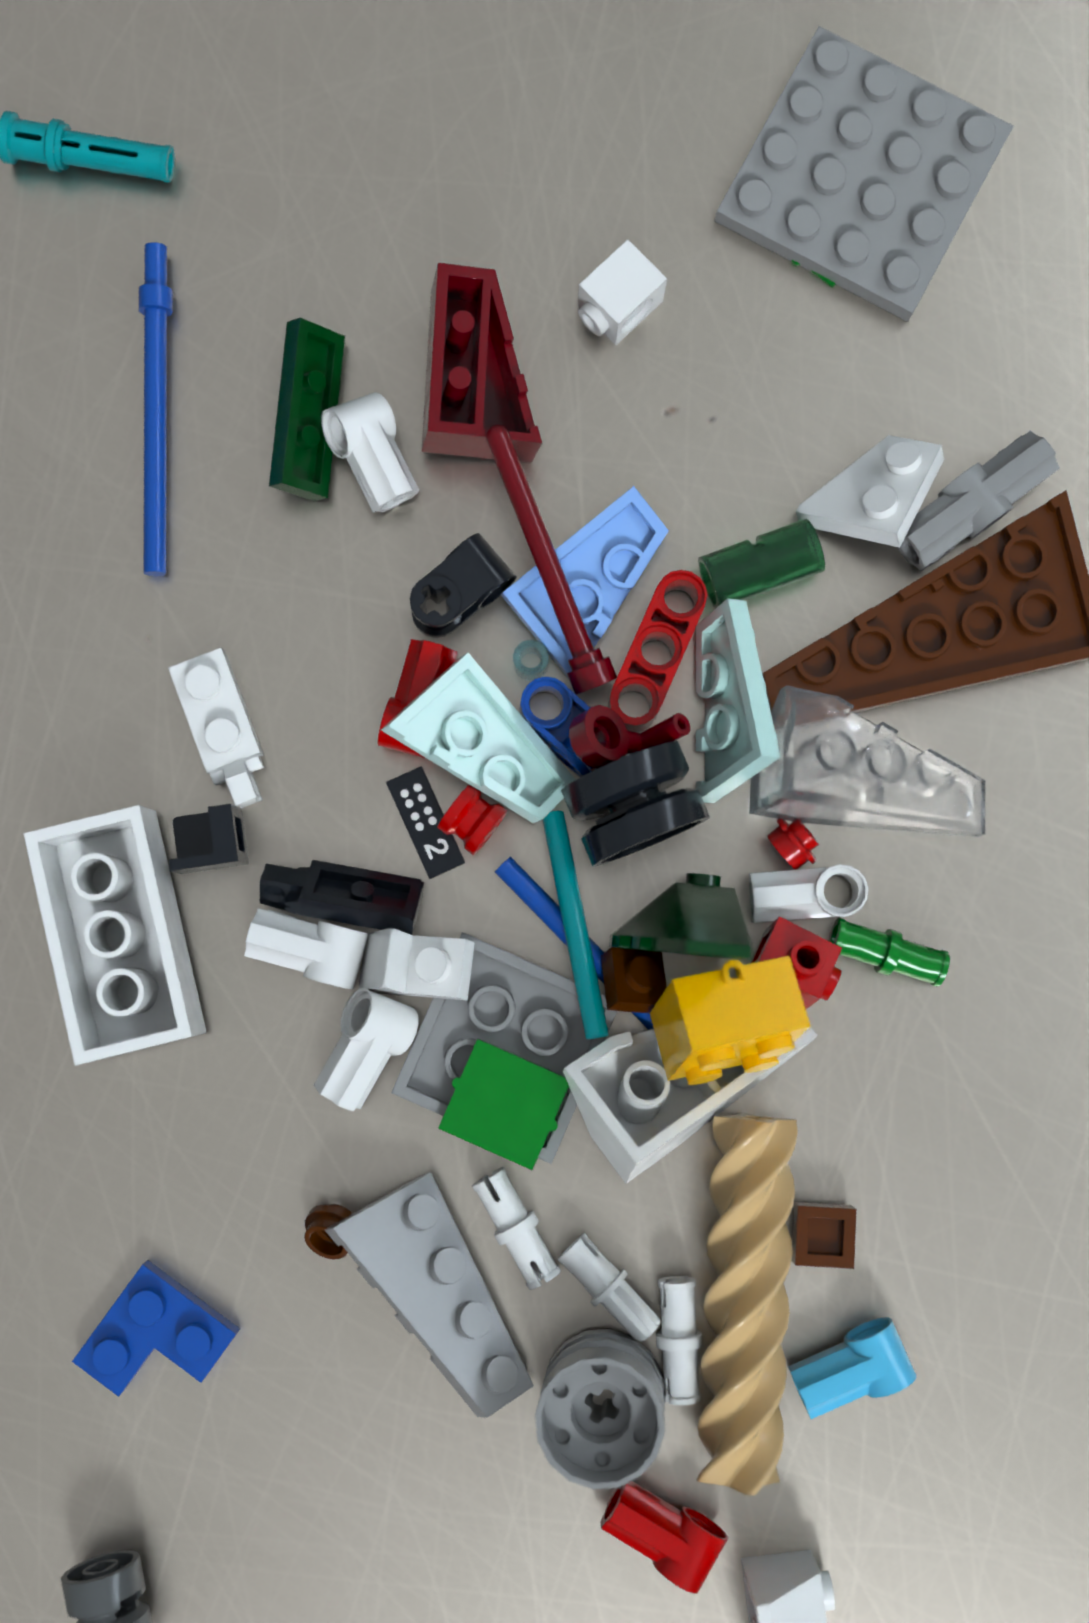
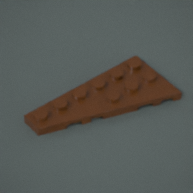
[762,490,1089,731]

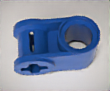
[519,676,593,777]

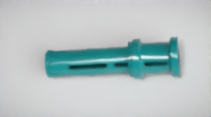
[0,111,175,183]

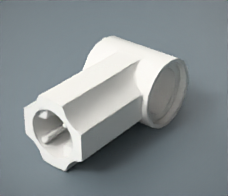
[321,392,419,513]
[749,864,868,923]
[244,909,368,989]
[314,988,419,1111]

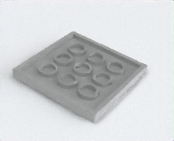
[715,26,1013,322]

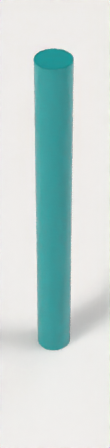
[542,811,609,1040]

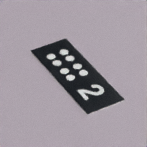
[386,766,465,879]

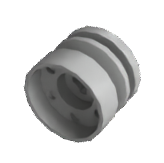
[535,1329,665,1489]

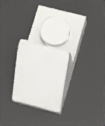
[359,928,475,1001]

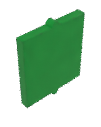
[438,1038,569,1170]

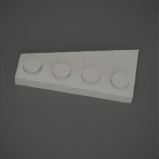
[325,1172,534,1418]

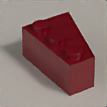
[421,263,542,463]

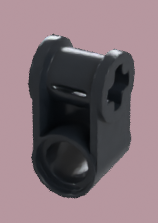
[410,533,517,638]

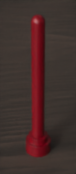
[486,425,617,694]

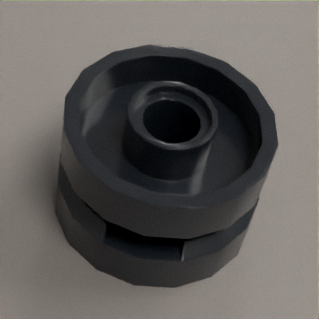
[561,741,710,867]

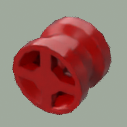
[437,785,508,856]

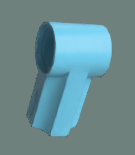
[788,1317,917,1419]

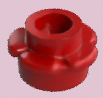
[767,818,819,870]

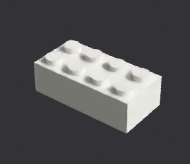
[23,805,207,1066]

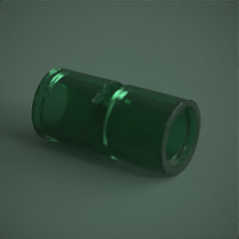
[698,518,825,609]

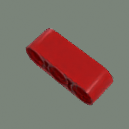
[608,570,707,732]

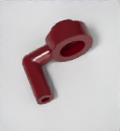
[569,705,691,768]

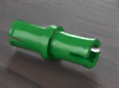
[828,917,950,987]

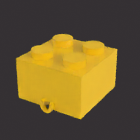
[650,956,811,1085]

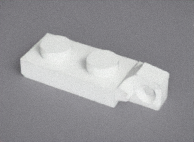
[168,648,264,808]

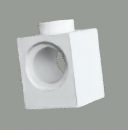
[578,239,667,345]

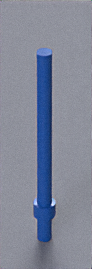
[139,242,173,576]

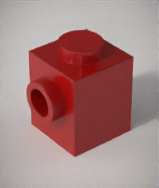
[750,916,842,1009]

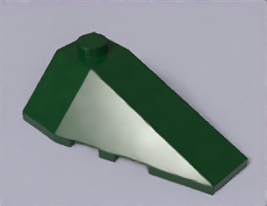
[609,873,752,959]

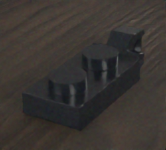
[259,860,424,935]

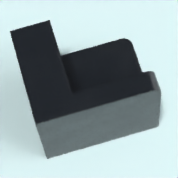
[168,804,249,874]

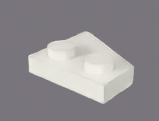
[796,435,944,548]

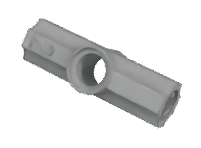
[897,430,1060,571]

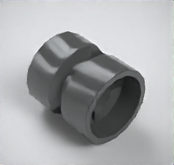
[61,1550,152,1623]

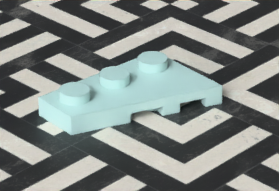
[381,653,576,823]

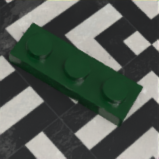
[269,317,345,501]

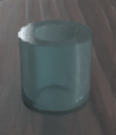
[513,640,549,681]

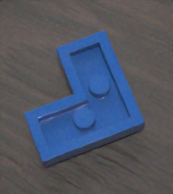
[72,1260,240,1397]

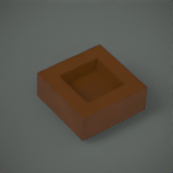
[601,947,667,1013]
[792,1202,857,1269]

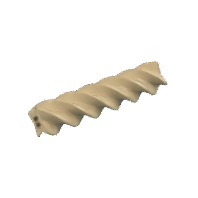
[696,1113,798,1495]

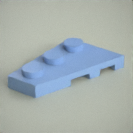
[501,486,669,679]

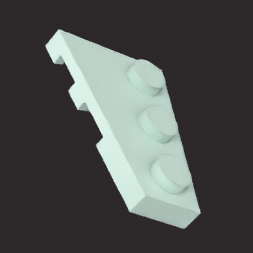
[696,598,781,803]

